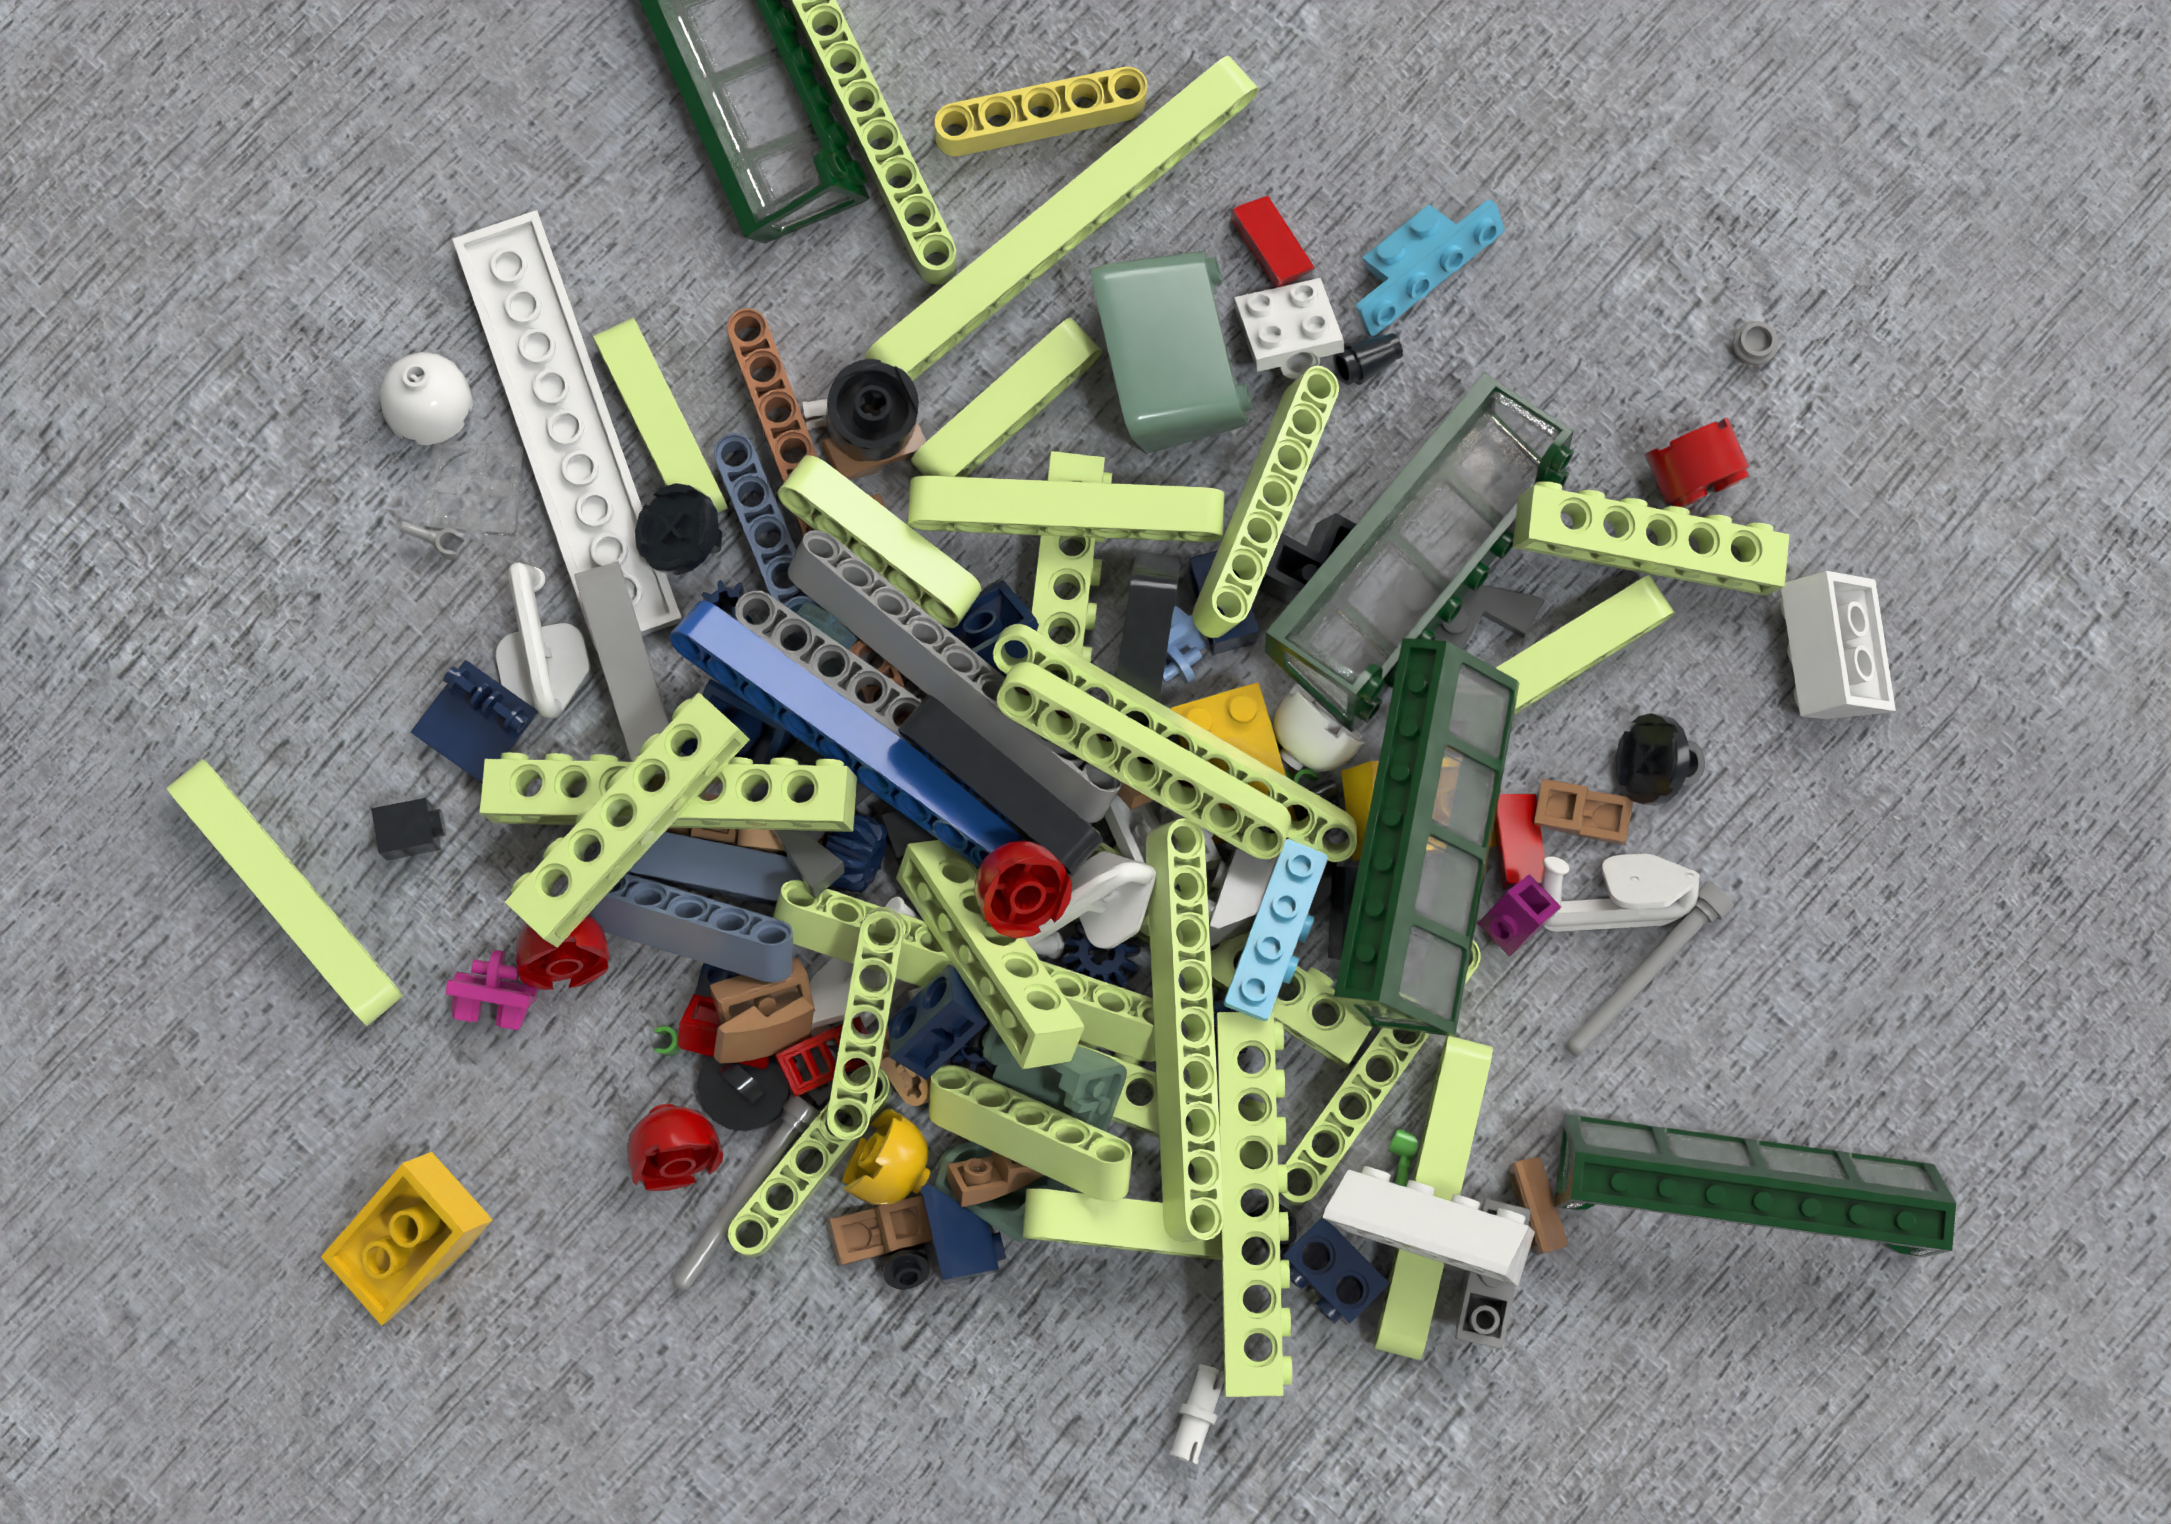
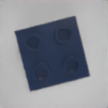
[410,660,538,783]

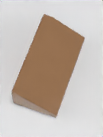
[710,958,815,1025]
[1508,1157,1568,1256]

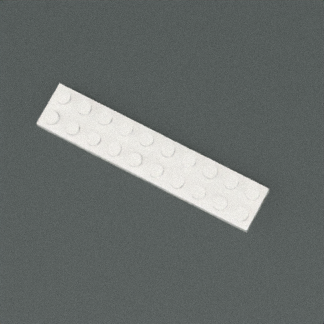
[452,210,682,651]

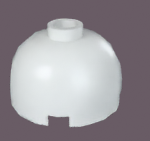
[379,352,473,445]
[1273,684,1365,772]

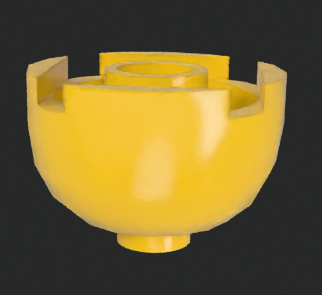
[842,1109,930,1205]

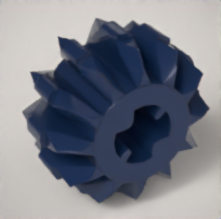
[825,814,889,893]
[1062,922,1141,988]

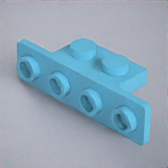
[1356,199,1505,337]
[1224,839,1328,1021]

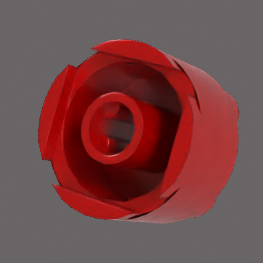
[1644,417,1750,508]

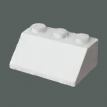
[1781,571,1896,719]

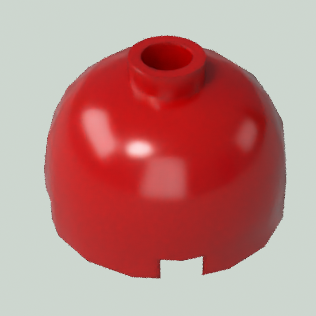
[974,841,1072,938]
[515,914,610,990]
[627,1104,723,1191]

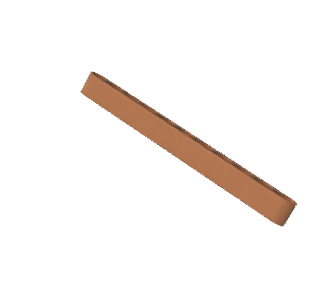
[727,308,913,728]

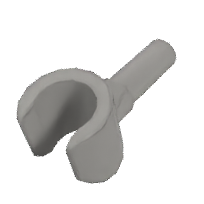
[399,521,465,560]

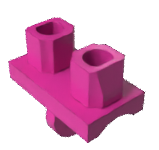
[445,950,539,1030]

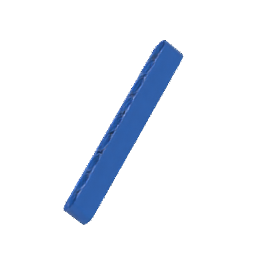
[669,600,1026,868]

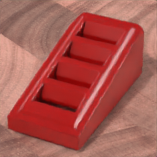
[774,1016,868,1098]

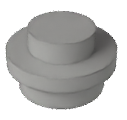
[1733,321,1779,366]

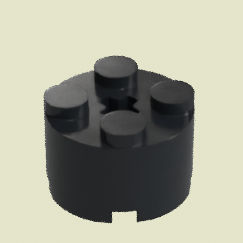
[826,359,919,462]

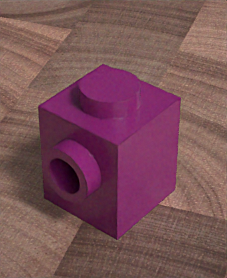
[1477,874,1561,957]

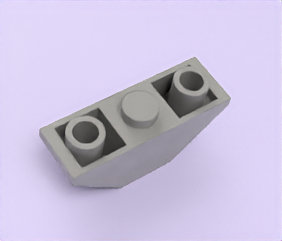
[1208,826,1279,947]
[1455,1199,1531,1349]

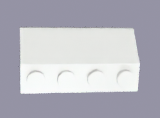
[1323,1166,1535,1287]

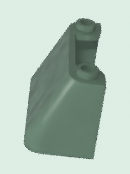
[1091,251,1253,454]
[934,1024,1127,1242]

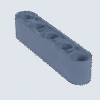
[714,433,824,646]
[595,826,804,907]
[589,873,793,982]

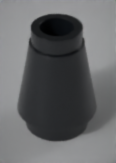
[1333,333,1403,385]

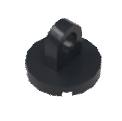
[635,483,723,576]
[1615,713,1705,806]
[697,1053,790,1132]

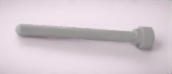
[1567,881,1734,1055]
[674,1093,820,1291]

